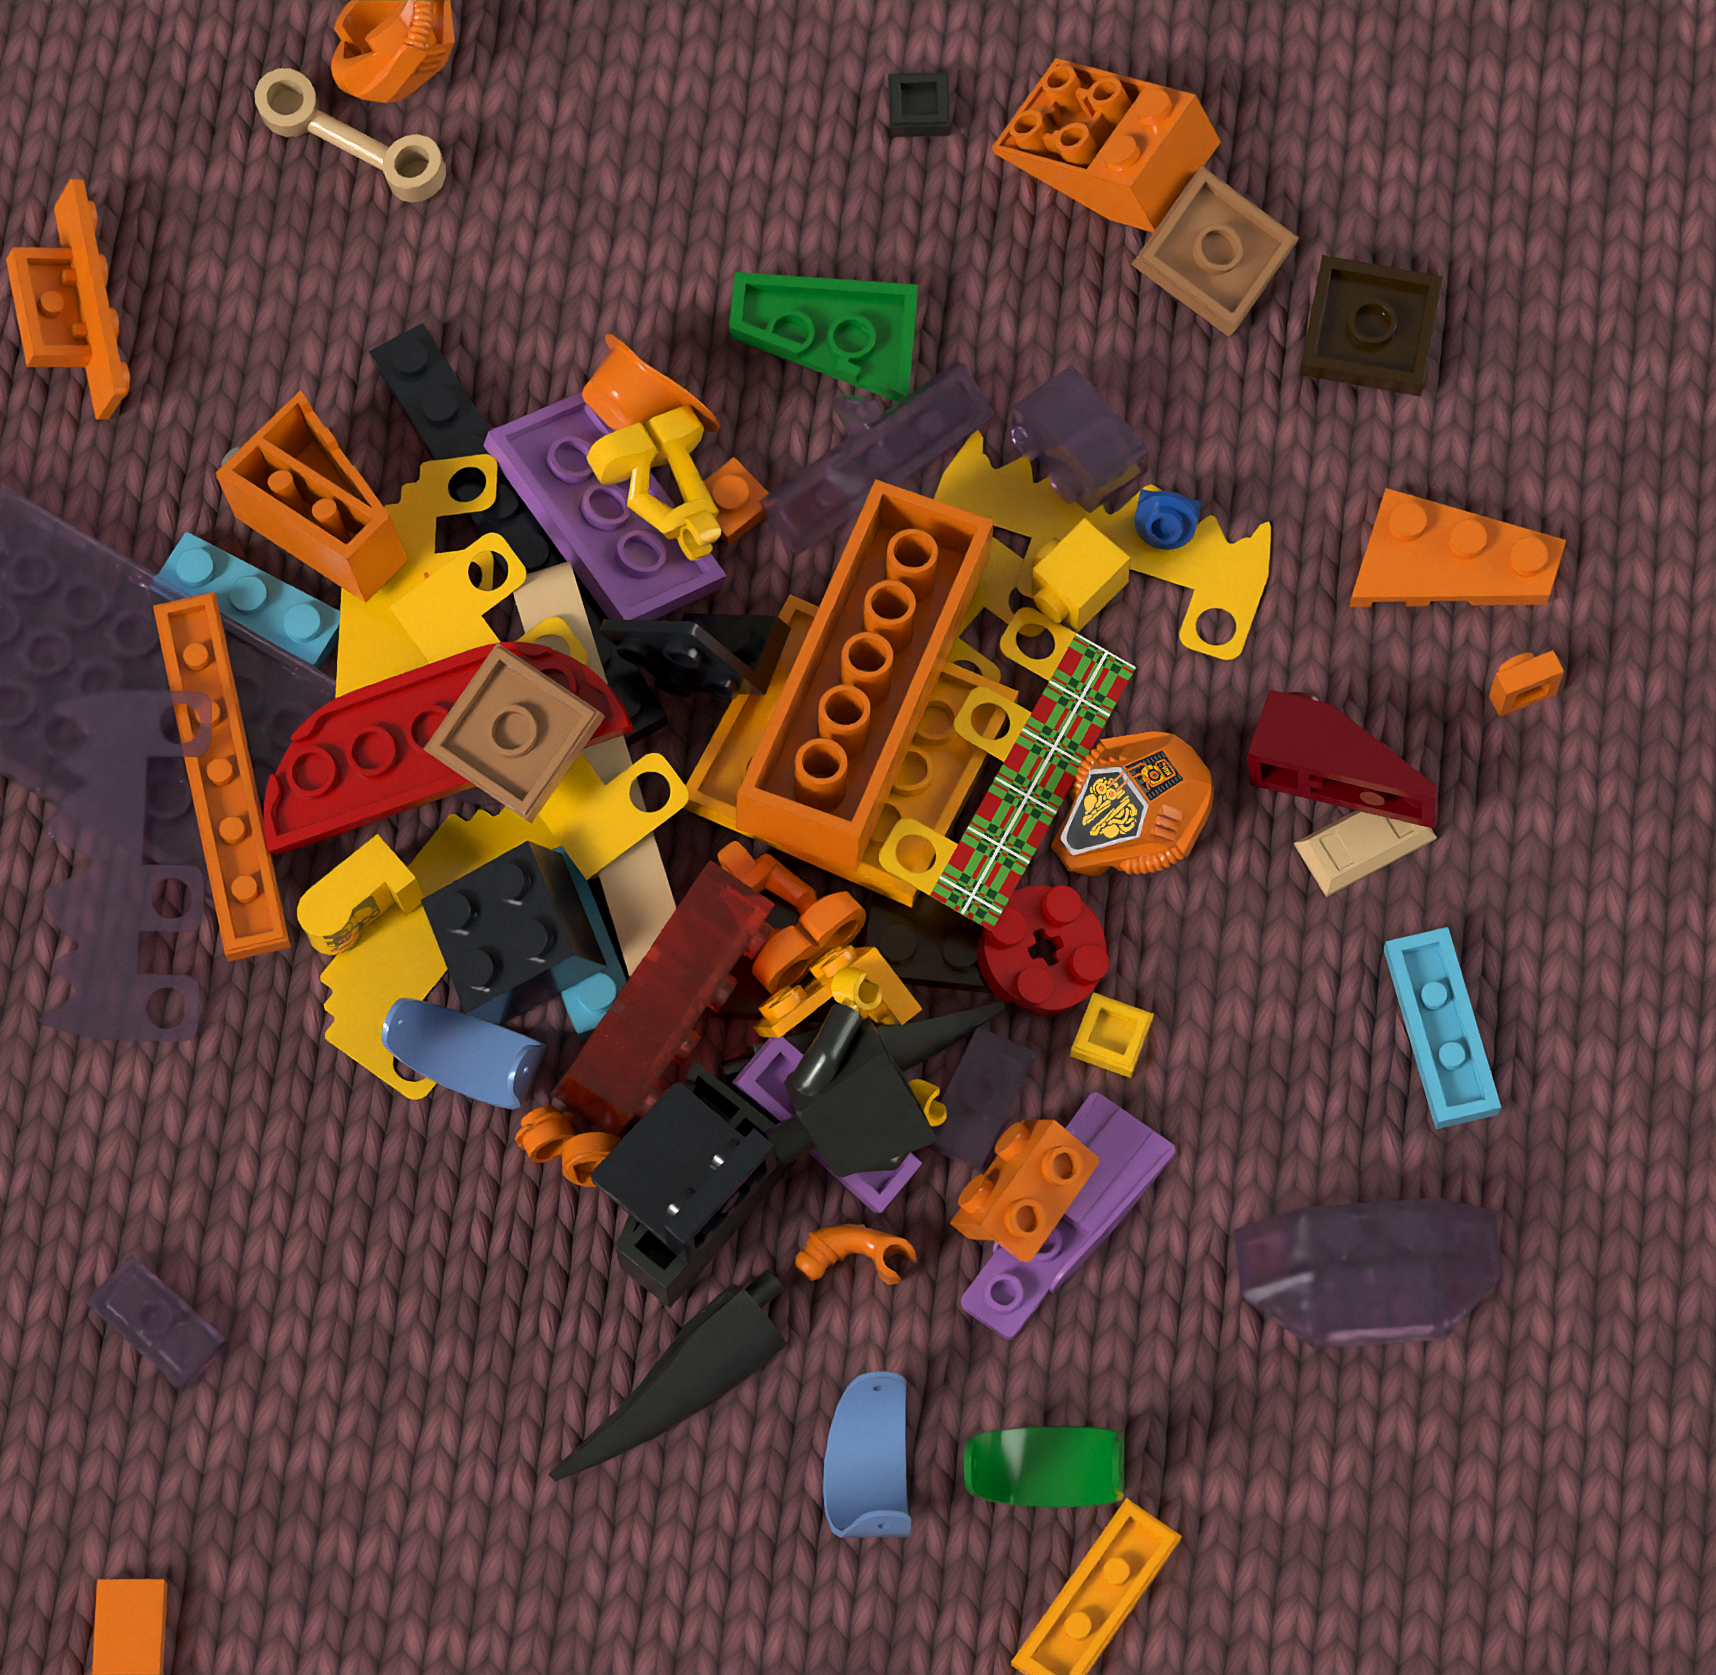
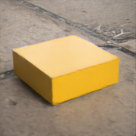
[1070,992,1154,1078]

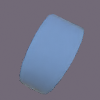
[381,998,548,1110]
[823,1371,911,1538]

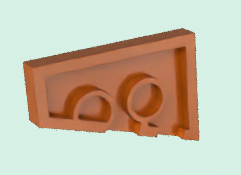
[1349,488,1566,607]

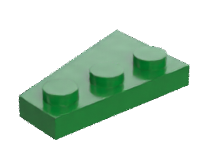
[729,272,918,406]

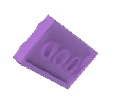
[483,392,727,620]

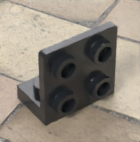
[599,613,791,699]
[591,1082,776,1264]

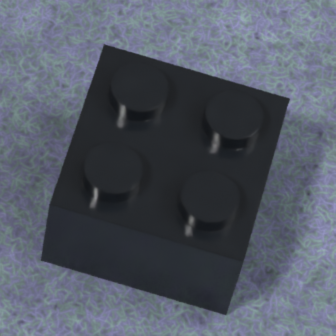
[421,841,607,1025]

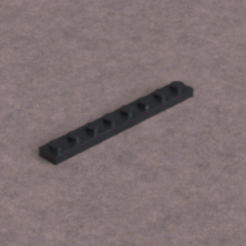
[369,323,668,747]

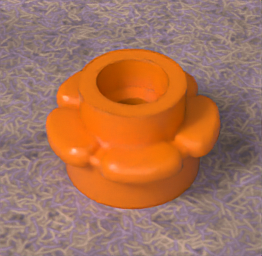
[515,1105,576,1163]

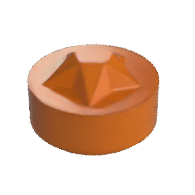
[561,1132,622,1187]

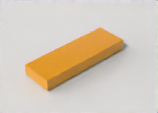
[1011,1498,1182,1675]

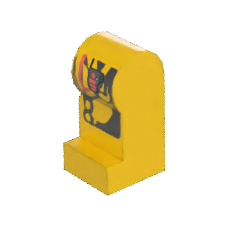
[297,834,425,955]

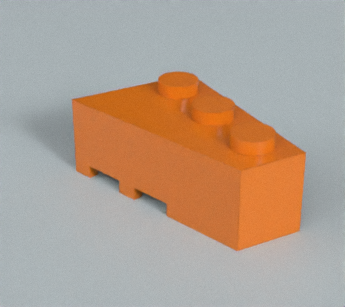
[215,390,408,603]

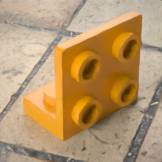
[752,944,922,1038]

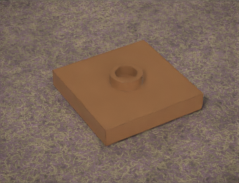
[1131,166,1299,337]
[423,643,605,824]

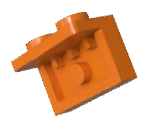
[950,1120,1100,1262]

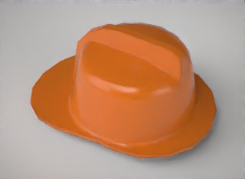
[582,333,720,432]

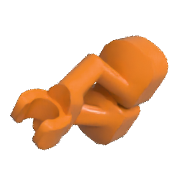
[717,841,866,995]

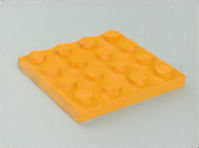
[683,595,1019,908]

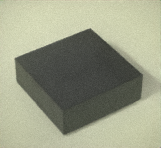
[888,72,950,137]

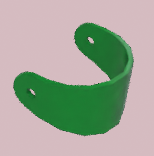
[964,1426,1124,1508]

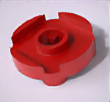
[977,885,1109,1016]

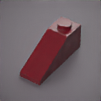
[1248,690,1438,829]

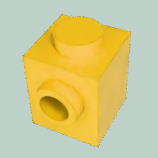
[1032,518,1131,633]

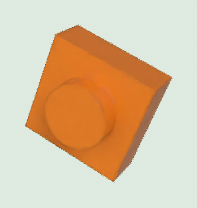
[703,457,775,547]
[1489,650,1564,718]

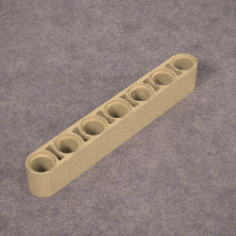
[513,561,696,992]

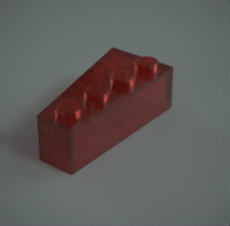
[550,860,775,1136]

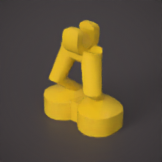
[586,406,721,561]

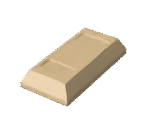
[1294,810,1437,897]

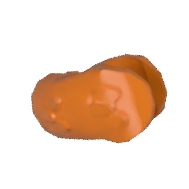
[794,1224,917,1285]

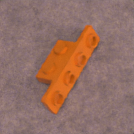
[6,179,130,420]

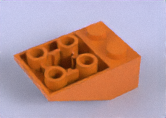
[991,58,1221,232]

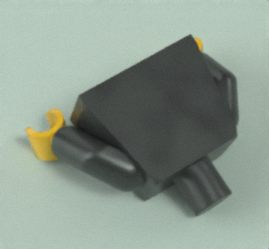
[765,966,947,1177]

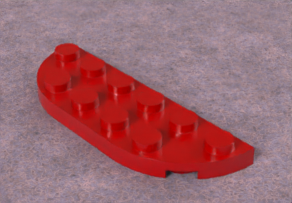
[263,642,634,856]

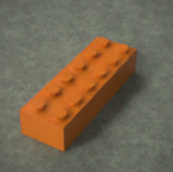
[736,479,994,871]

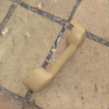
[255,68,446,203]

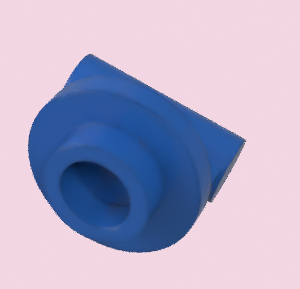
[1134,489,1202,550]

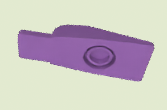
[961,1092,1176,1340]

